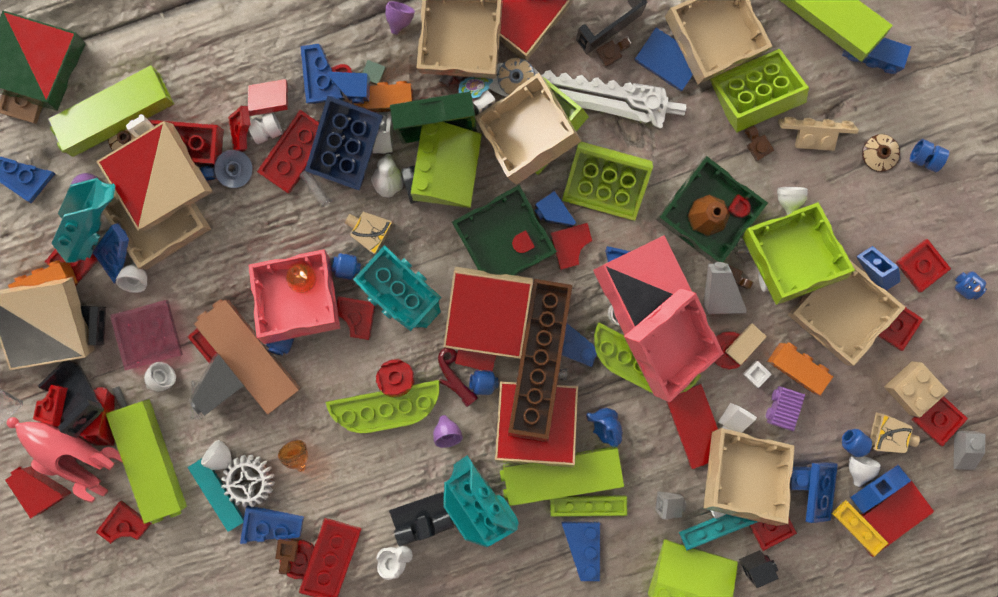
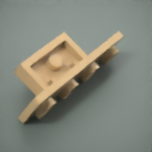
[778,117,859,151]

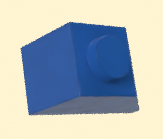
[328,72,370,104]
[534,191,576,227]
[857,246,901,291]
[790,466,812,490]

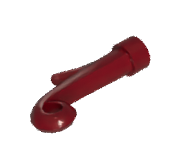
[438,347,478,407]

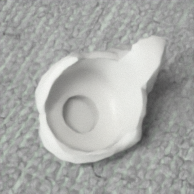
[371,153,404,198]
[376,546,413,580]

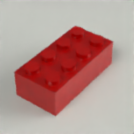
[149,120,224,167]

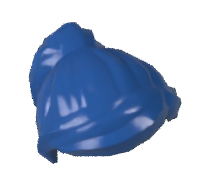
[586,408,623,448]

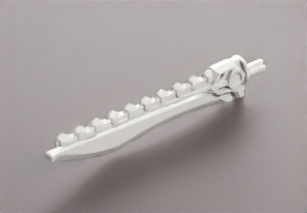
[489,63,686,129]

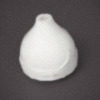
[777,187,808,215]
[116,261,147,293]
[144,362,176,392]
[201,440,234,470]
[849,455,881,487]

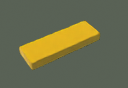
[831,500,888,557]

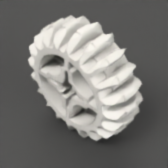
[221,455,275,507]

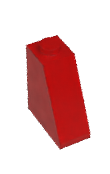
[79,387,115,446]
[5,466,72,519]

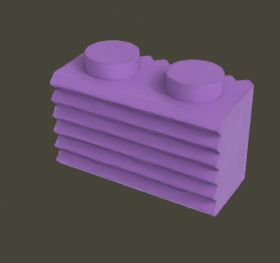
[766,386,805,431]

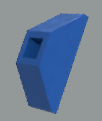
[850,465,911,514]

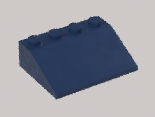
[305,96,383,191]

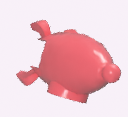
[7,417,123,503]

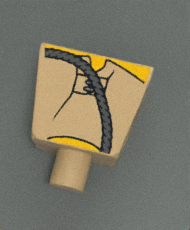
[345,212,394,255]
[870,412,920,453]

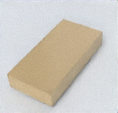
[725,323,767,365]

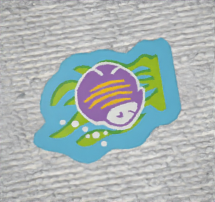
[458,77,493,98]

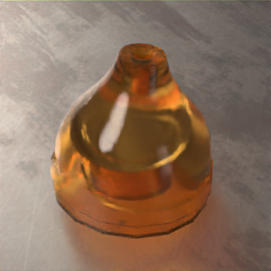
[286,263,316,293]
[278,440,308,472]

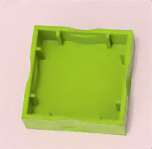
[742,202,855,305]

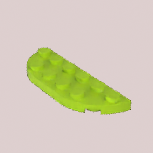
[594,322,701,393]
[325,380,440,433]

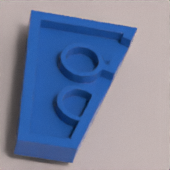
[561,522,600,581]

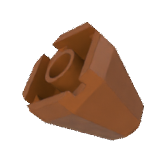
[687,195,730,237]

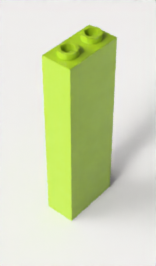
[780,0,893,62]
[49,65,174,157]
[106,399,187,524]
[500,447,624,506]

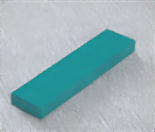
[187,458,244,532]
[679,514,758,550]

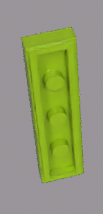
[550,495,627,517]

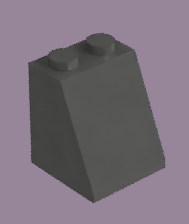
[190,353,244,416]

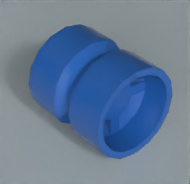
[909,139,949,173]

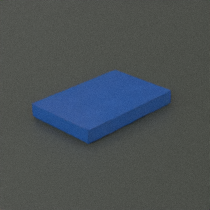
[634,27,693,92]
[806,462,838,523]

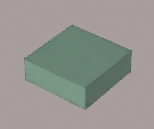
[362,60,386,85]

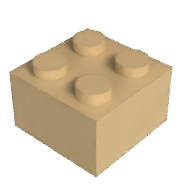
[884,361,949,418]

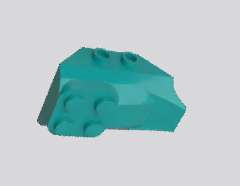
[51,178,116,263]
[353,245,442,331]
[443,455,519,548]

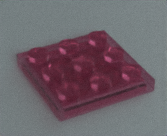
[110,300,183,371]

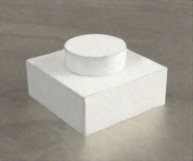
[743,361,772,388]

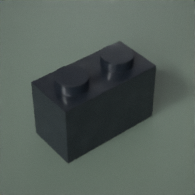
[739,550,779,588]

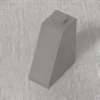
[704,262,747,314]

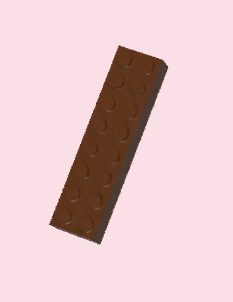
[508,279,572,442]

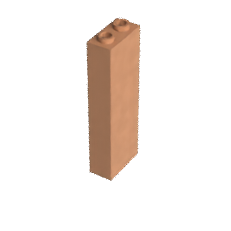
[194,299,301,415]

